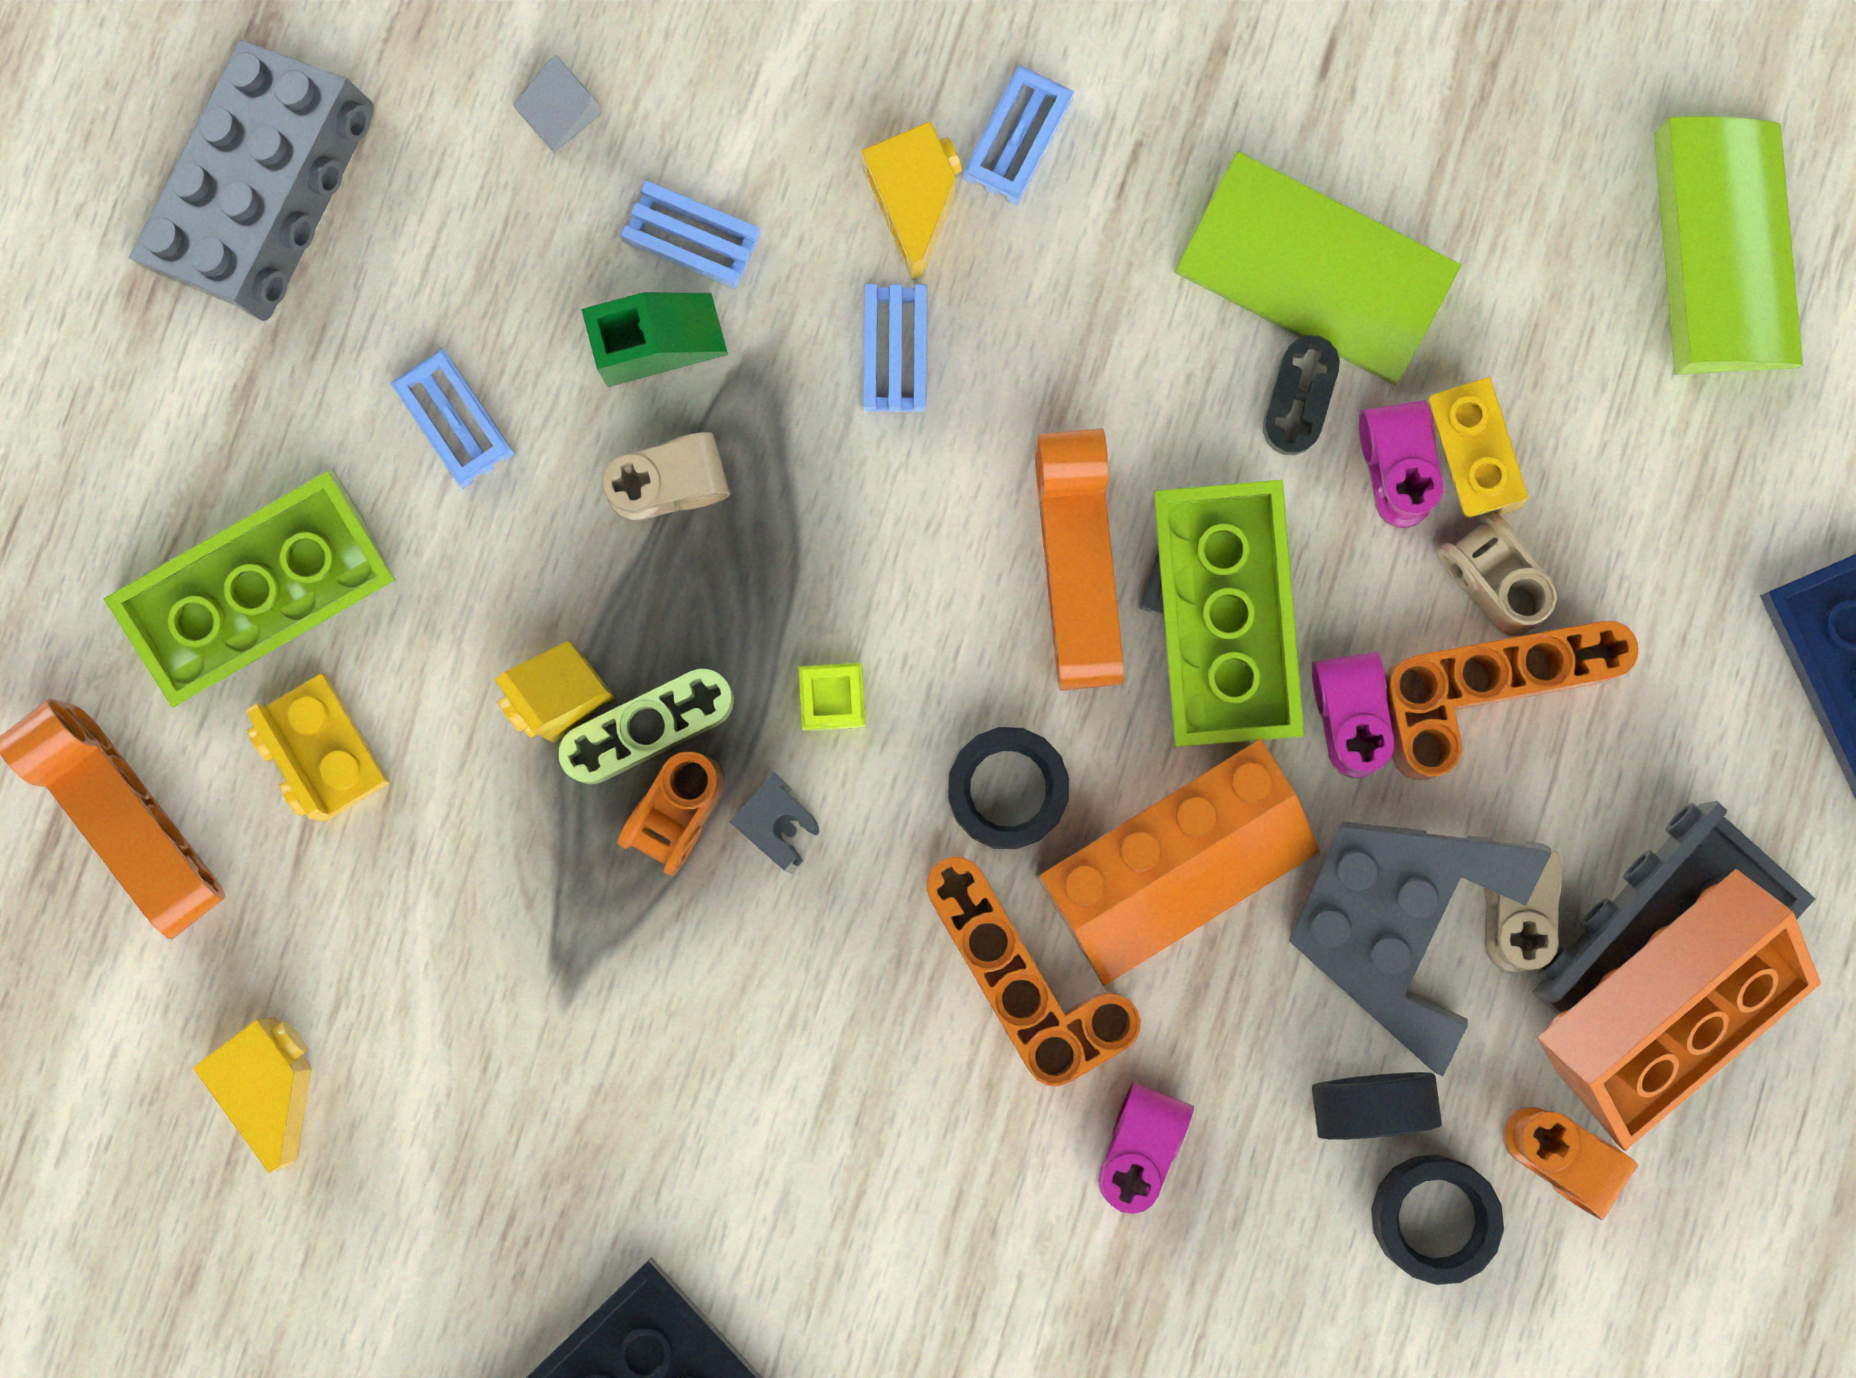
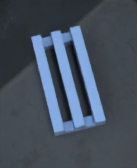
[963,65,1074,206]
[620,180,761,289]
[863,284,927,412]
[391,349,515,489]

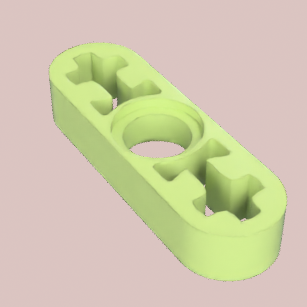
[559,669,734,784]

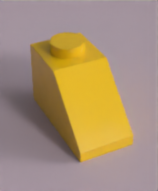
[861,121,962,280]
[192,1017,312,1174]

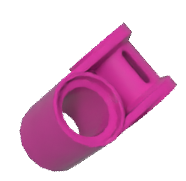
[1359,400,1443,528]
[1312,651,1394,779]
[1098,1081,1194,1214]

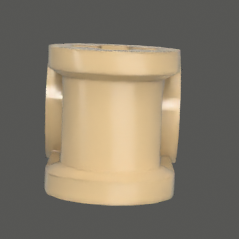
[602,432,730,521]
[1437,511,1557,635]
[1484,851,1562,973]

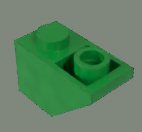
[581,292,728,387]

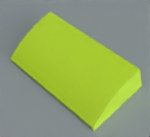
[1654,116,1803,375]
[1175,151,1462,386]
[103,470,396,708]
[1154,479,1304,747]

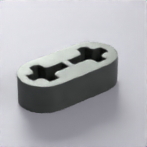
[1263,335,1340,456]

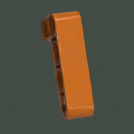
[1035,428,1124,691]
[1385,621,1638,780]
[0,699,226,939]
[927,857,1141,1086]

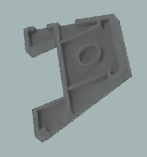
[1289,821,1551,1076]

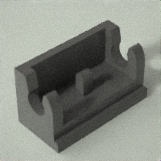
[730,772,820,874]

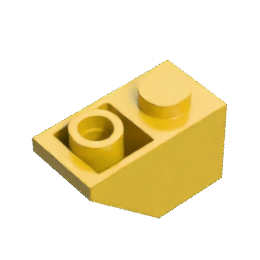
[494,640,615,743]

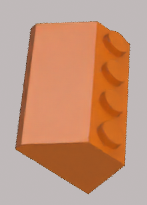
[1036,739,1320,986]
[1537,869,1821,1151]

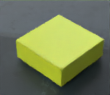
[798,663,866,731]

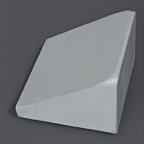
[513,55,601,153]

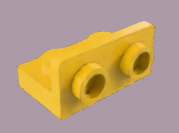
[1429,377,1529,517]
[245,673,391,822]

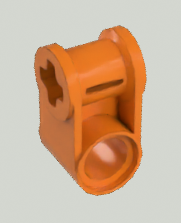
[617,752,724,877]
[1503,1107,1638,1220]

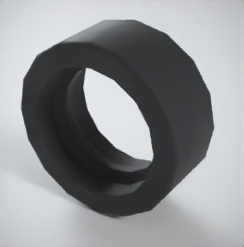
[948,727,1069,850]
[1312,1072,1442,1140]
[1371,1155,1504,1285]

